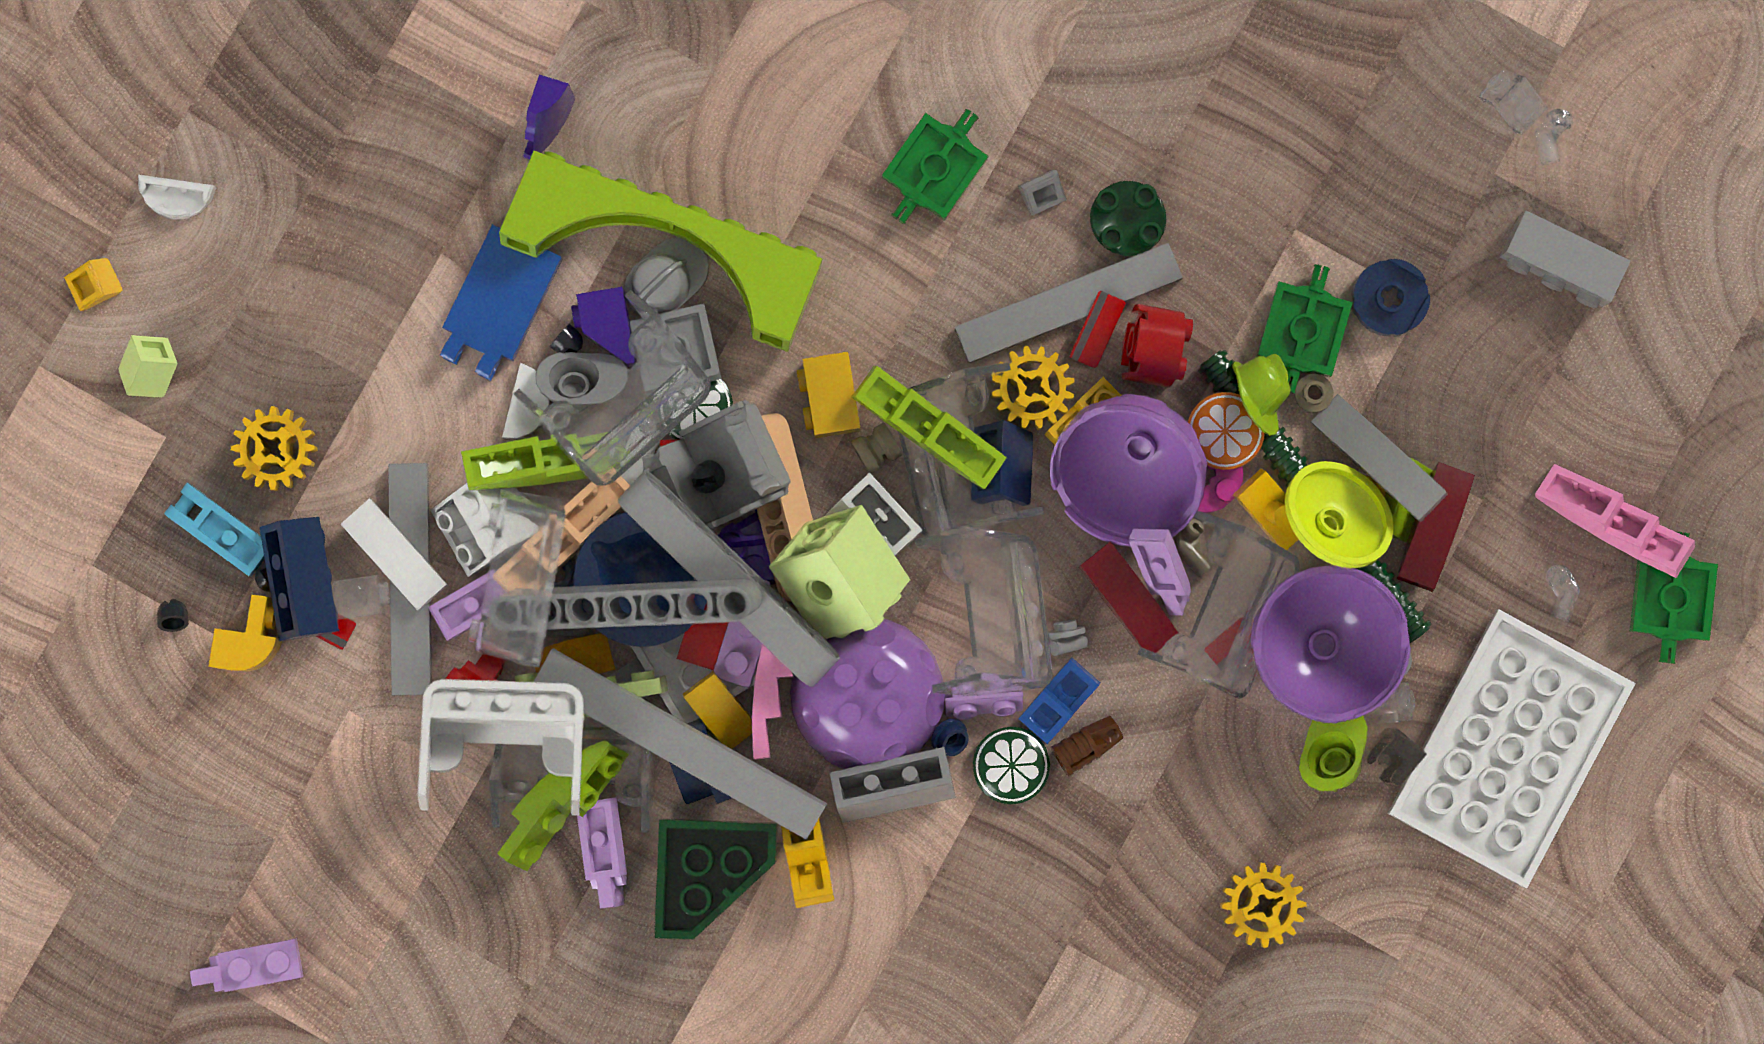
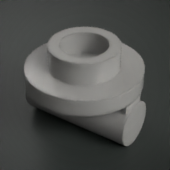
[1047,620,1088,656]

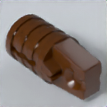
[1050,716,1123,777]

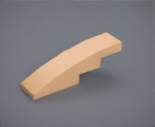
[494,465,630,592]

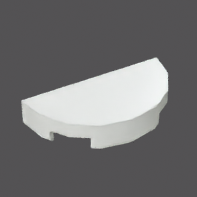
[138,175,216,220]
[502,363,550,439]

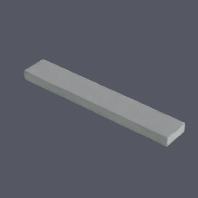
[954,243,1183,364]
[388,463,432,696]

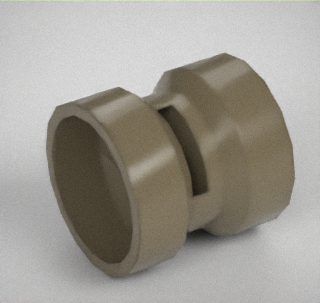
[851,422,903,474]

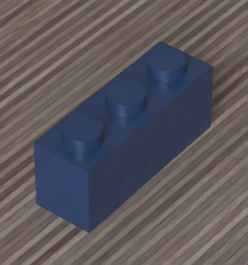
[259,516,339,642]

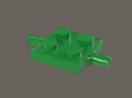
[882,109,989,224]
[1256,264,1353,394]
[1629,532,1718,664]

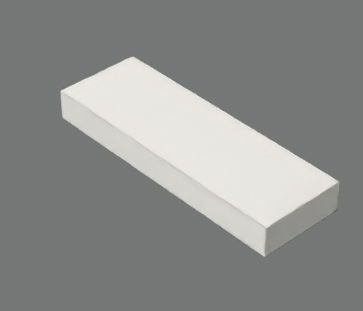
[341,498,448,611]

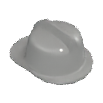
[624,237,709,318]
[536,352,628,412]

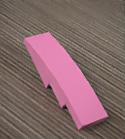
[1535,464,1695,578]
[752,598,794,760]

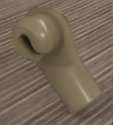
[1176,518,1214,577]

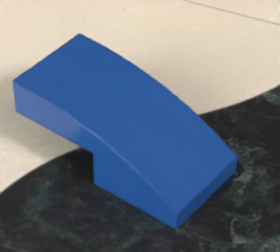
[1018,657,1101,744]

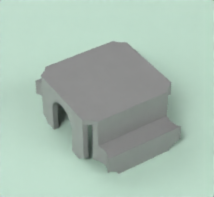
[642,400,791,529]

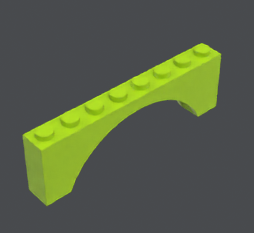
[499,151,823,352]

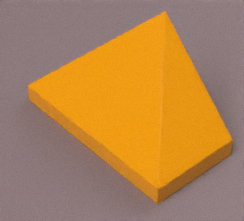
[531,633,616,674]

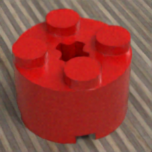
[1121,304,1193,388]

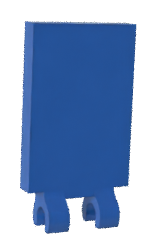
[440,224,563,381]

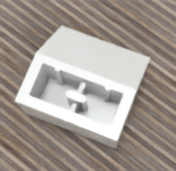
[824,473,922,557]
[430,483,540,577]

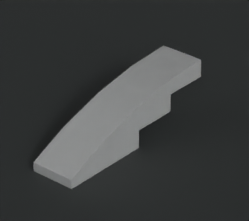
[1311,394,1448,522]

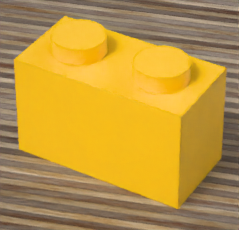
[796,352,861,438]

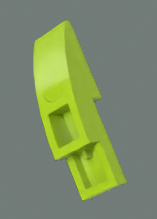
[497,740,629,871]

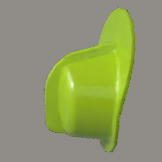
[1232,354,1291,435]
[1299,716,1368,792]

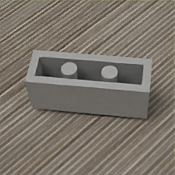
[1499,211,1631,308]
[830,747,956,823]

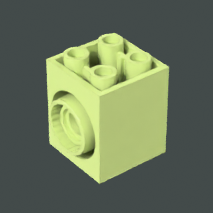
[769,505,910,639]

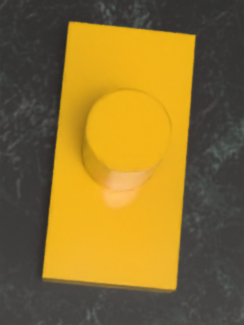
[1233,469,1299,552]

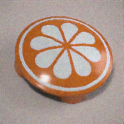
[1188,392,1265,470]

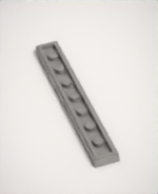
[533,648,827,840]

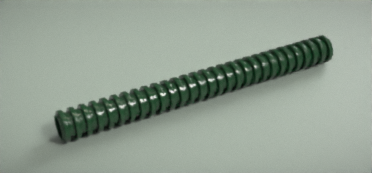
[1198,350,1432,643]

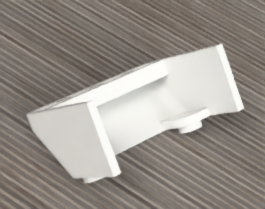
[418,679,583,815]

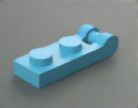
[164,482,265,577]

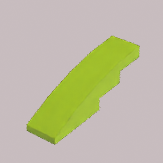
[851,366,1007,489]
[461,431,623,490]

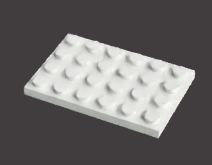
[1387,609,1636,888]

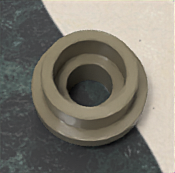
[1294,374,1333,413]

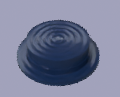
[574,512,707,647]

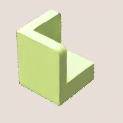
[119,335,178,397]

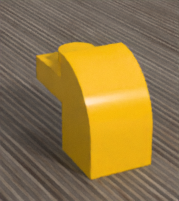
[208,594,282,671]
[780,819,835,908]

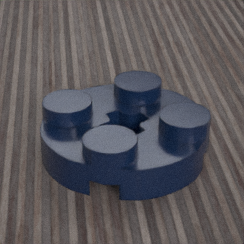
[1352,259,1430,337]

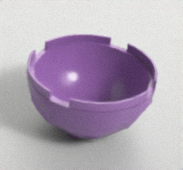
[1050,394,1208,547]
[1251,565,1411,723]
[790,619,945,769]

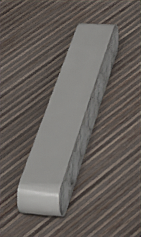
[618,471,840,687]
[490,579,762,631]

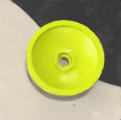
[1285,461,1394,568]

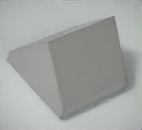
[1018,170,1066,216]

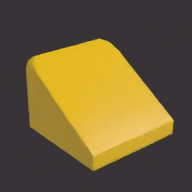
[64,258,123,311]

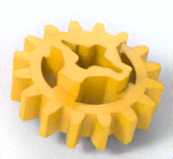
[991,346,1075,430]
[231,406,318,491]
[1220,862,1307,948]

